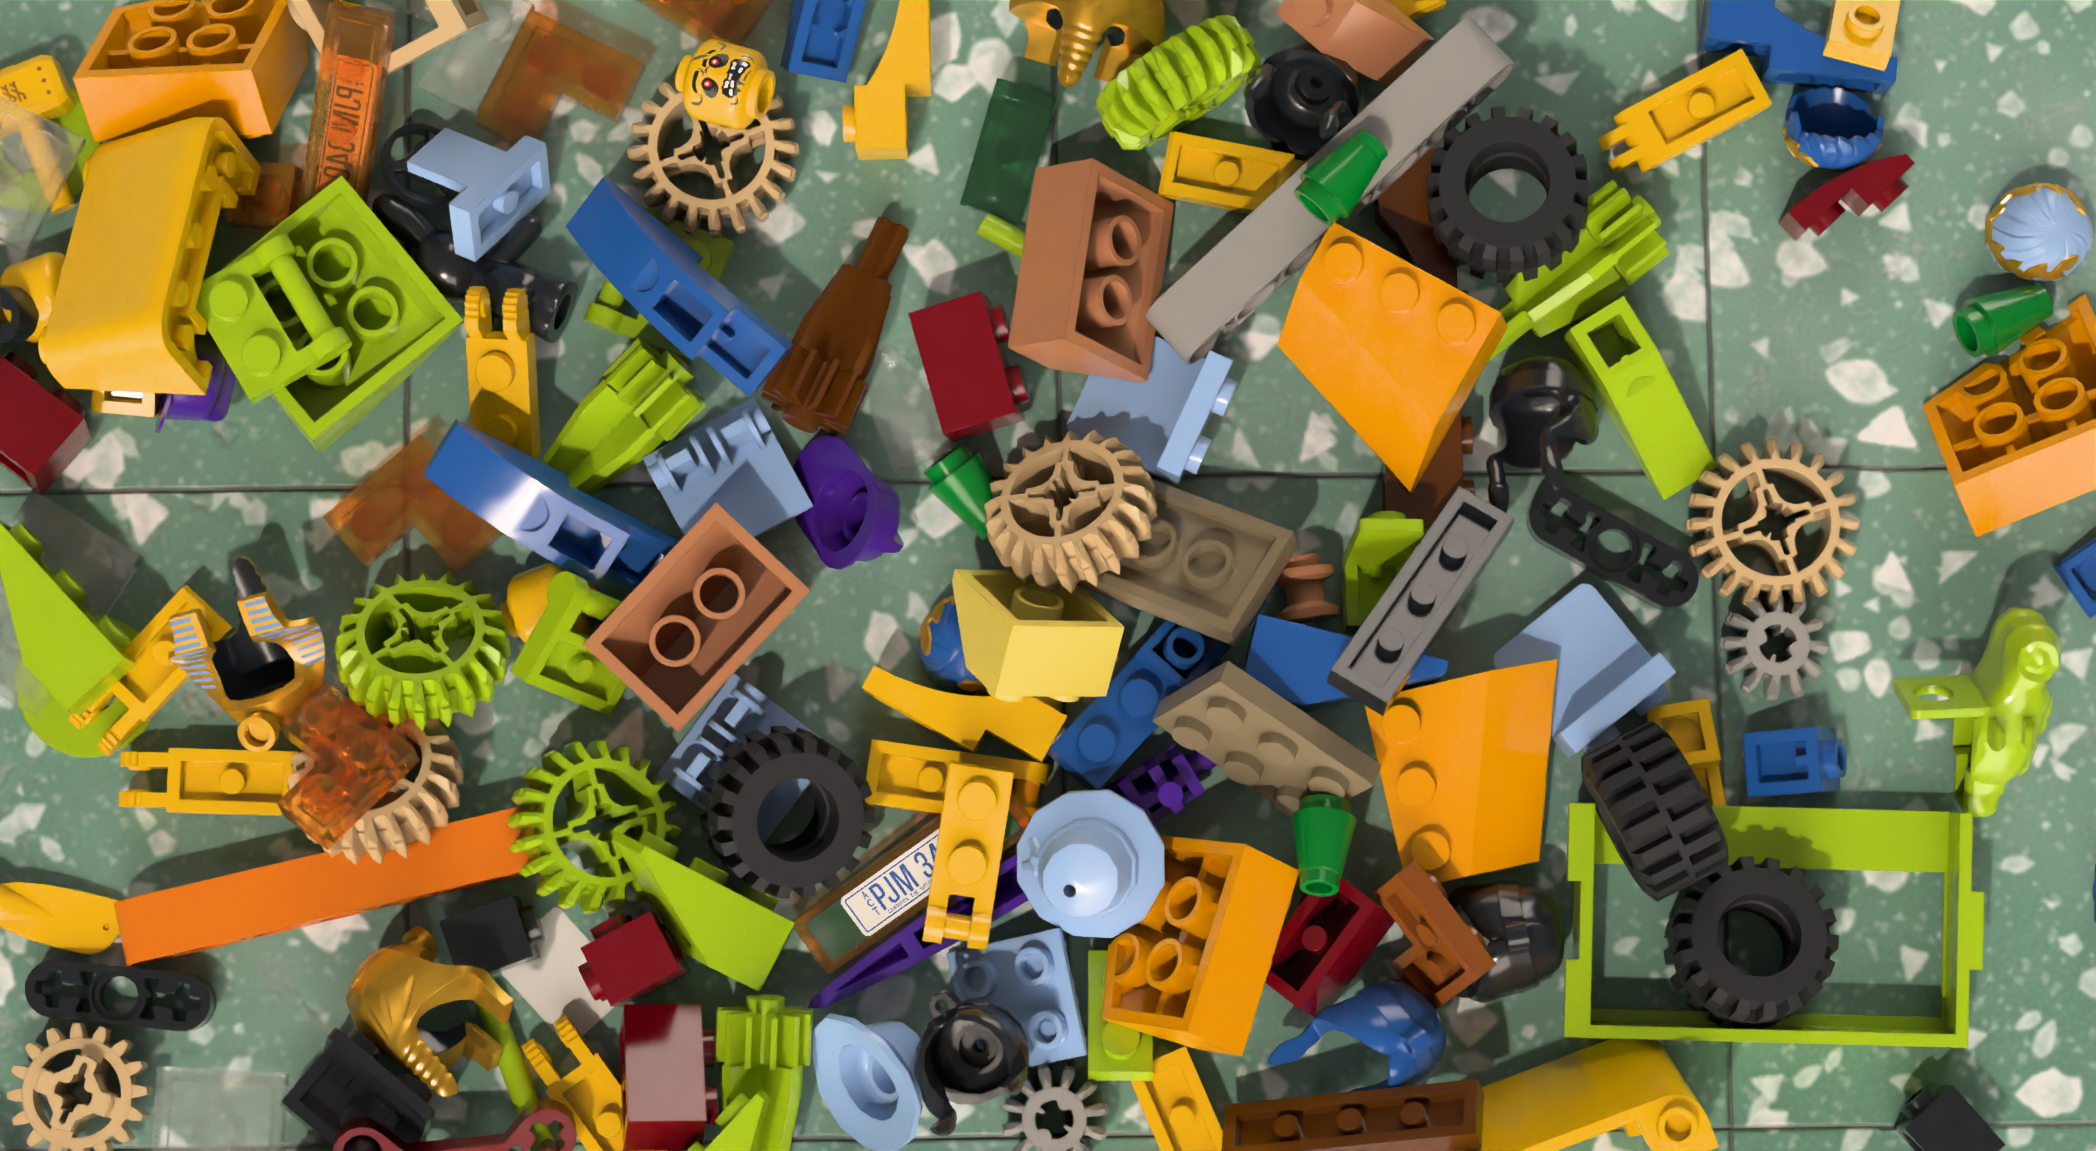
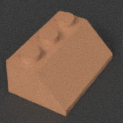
[1007,158,1174,383]
[583,503,811,732]

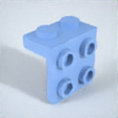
[1067,336,1238,486]
[1492,584,1676,758]

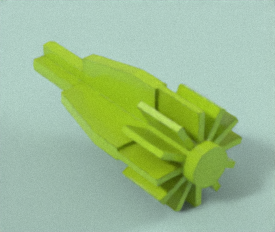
[1488,180,1670,362]
[543,338,707,496]
[715,994,813,1151]

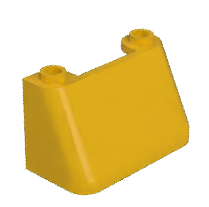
[38,116,262,395]
[1459,1039,1719,1151]

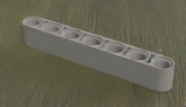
[1145,17,1515,365]

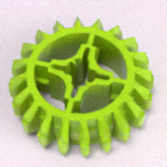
[1096,15,1262,150]
[335,569,511,732]
[506,739,682,915]

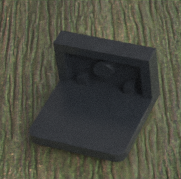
[280,1028,435,1151]

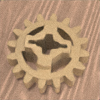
[7,1023,153,1151]

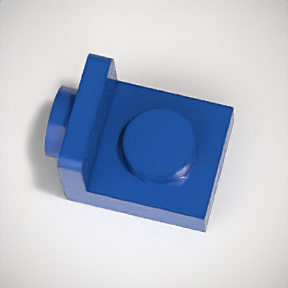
[1742,727,1847,797]

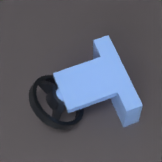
[380,123,551,262]

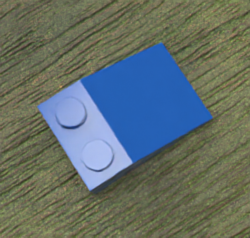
[1243,614,1449,713]

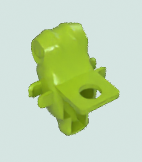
[1893,607,2061,817]

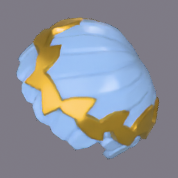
[1984,182,2093,283]

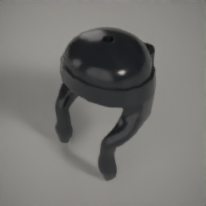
[1243,42,1362,156]
[1486,356,1599,513]
[1447,881,1565,1003]
[914,989,1029,1137]

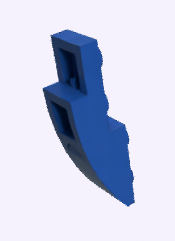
[566,176,794,397]
[423,419,679,593]
[1047,599,1269,790]

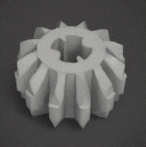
[1717,596,1829,701]
[1000,1065,1109,1151]

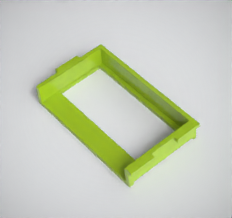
[1563,802,1984,1048]

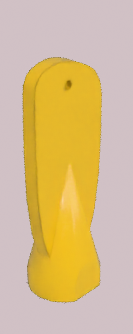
[0,882,120,955]

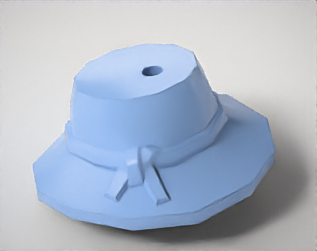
[1017,789,1165,938]
[812,1013,923,1151]

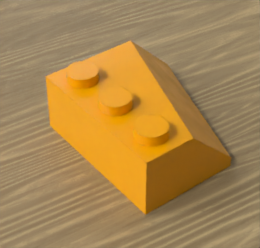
[73,0,309,142]
[1277,223,1508,494]
[1922,294,2096,537]
[1364,659,1558,884]
[1102,835,1299,1056]

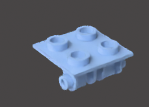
[642,398,813,538]
[657,673,821,843]
[946,927,1088,1067]

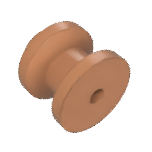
[1274,553,1340,624]

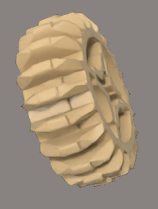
[627,82,800,238]
[984,429,1158,594]
[1684,439,1860,612]
[287,704,464,865]

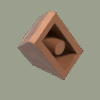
[1275,0,1434,87]

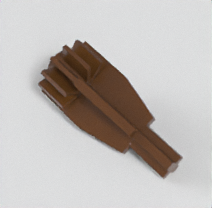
[761,216,909,436]

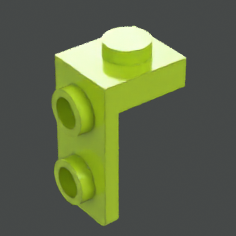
[1341,511,1424,634]

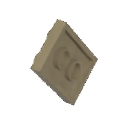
[1077,479,1298,647]
[1152,661,1382,818]

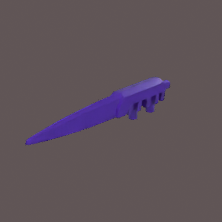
[808,744,1217,1009]

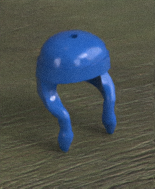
[1268,980,1446,1092]

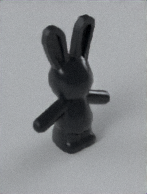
[372,193,578,343]

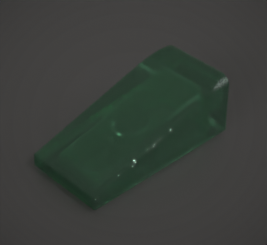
[960,78,1057,223]

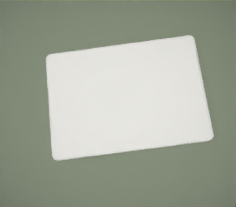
[501,907,614,1035]

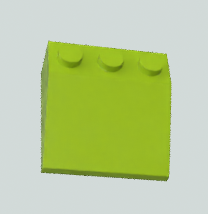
[219,175,464,454]

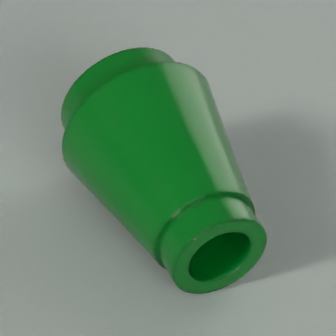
[1294,129,1388,226]
[1953,282,2053,357]
[923,442,994,540]
[1292,794,1357,896]

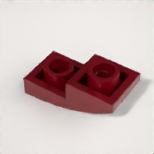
[1778,154,1915,241]

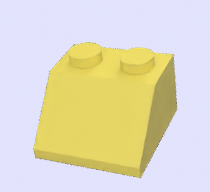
[952,569,1125,702]

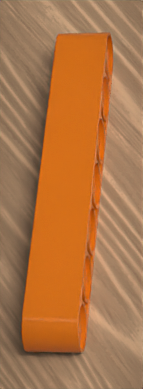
[113,807,530,967]

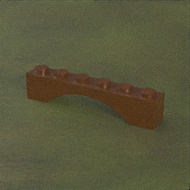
[1374,147,1475,535]

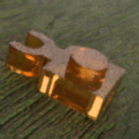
[219,162,305,230]

